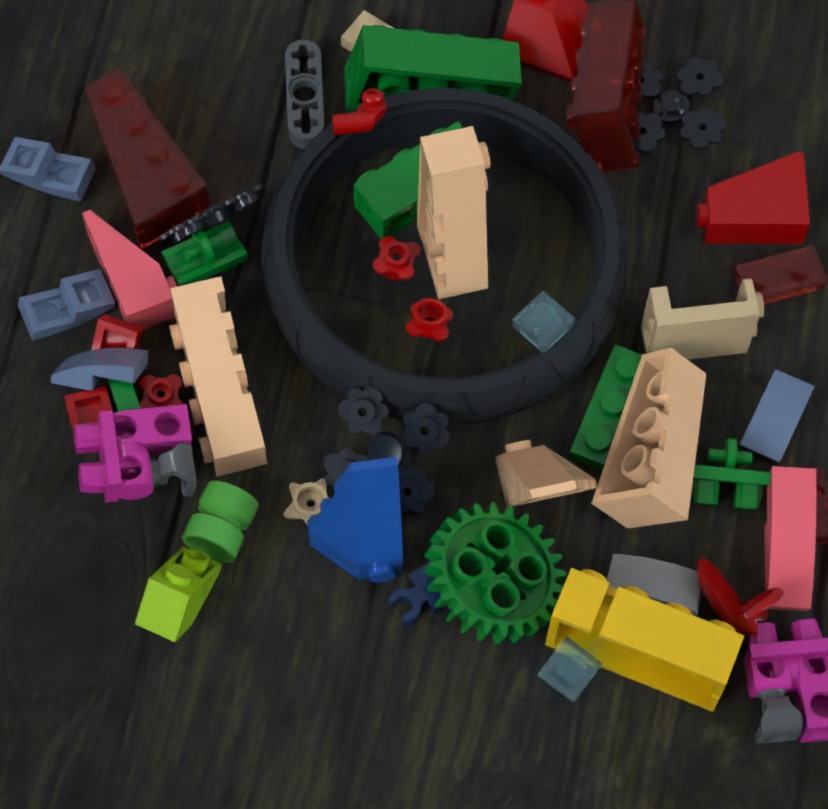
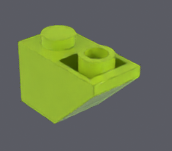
[135,547,223,642]

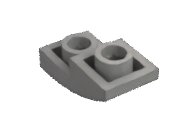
[607,554,703,616]

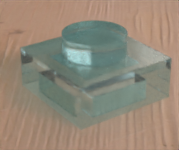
[512,291,575,353]
[538,636,603,702]

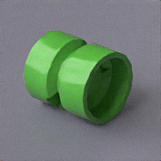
[182,481,259,563]

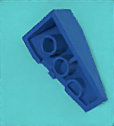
[307,457,403,583]

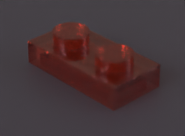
[733,245,828,304]

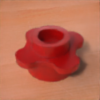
[373,236,421,280]
[406,298,453,341]
[139,374,182,409]

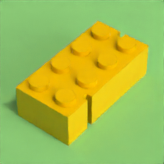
[545,568,744,712]

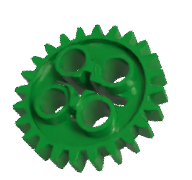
[423,502,566,644]

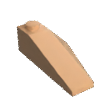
[495,440,598,508]

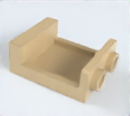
[640,278,764,360]

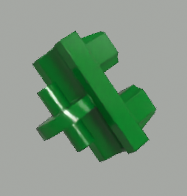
[161,221,248,286]
[692,437,771,510]

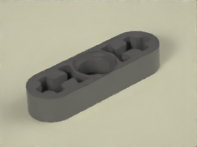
[285,40,324,149]

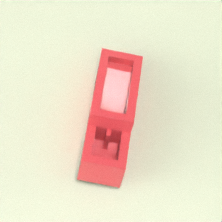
[764,466,817,611]

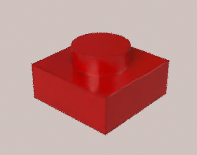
[91,314,144,350]
[64,385,113,434]

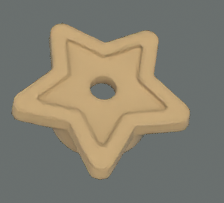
[283,478,329,526]

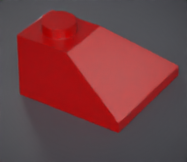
[502,0,599,82]

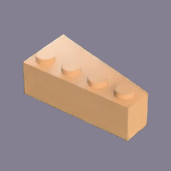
[417,126,490,300]
[169,276,267,476]
[591,348,706,528]

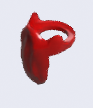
[697,557,784,638]

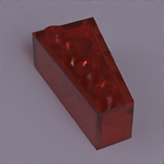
[566,0,645,172]
[85,68,210,250]

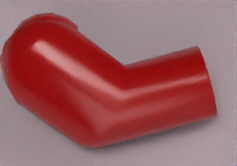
[332,88,387,136]

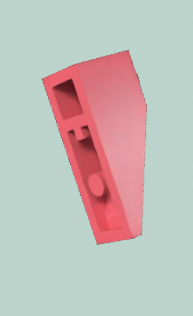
[82,210,177,330]

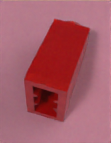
[696,152,810,244]

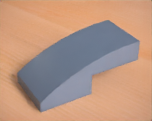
[0,137,97,201]
[18,269,115,341]
[51,348,148,391]
[740,369,815,463]

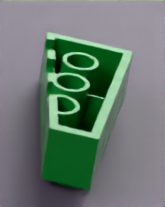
[344,25,522,110]

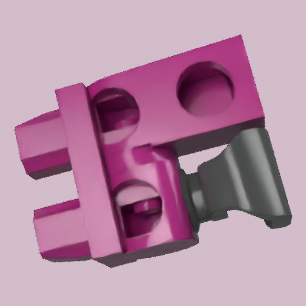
[74,404,197,502]
[743,618,828,744]

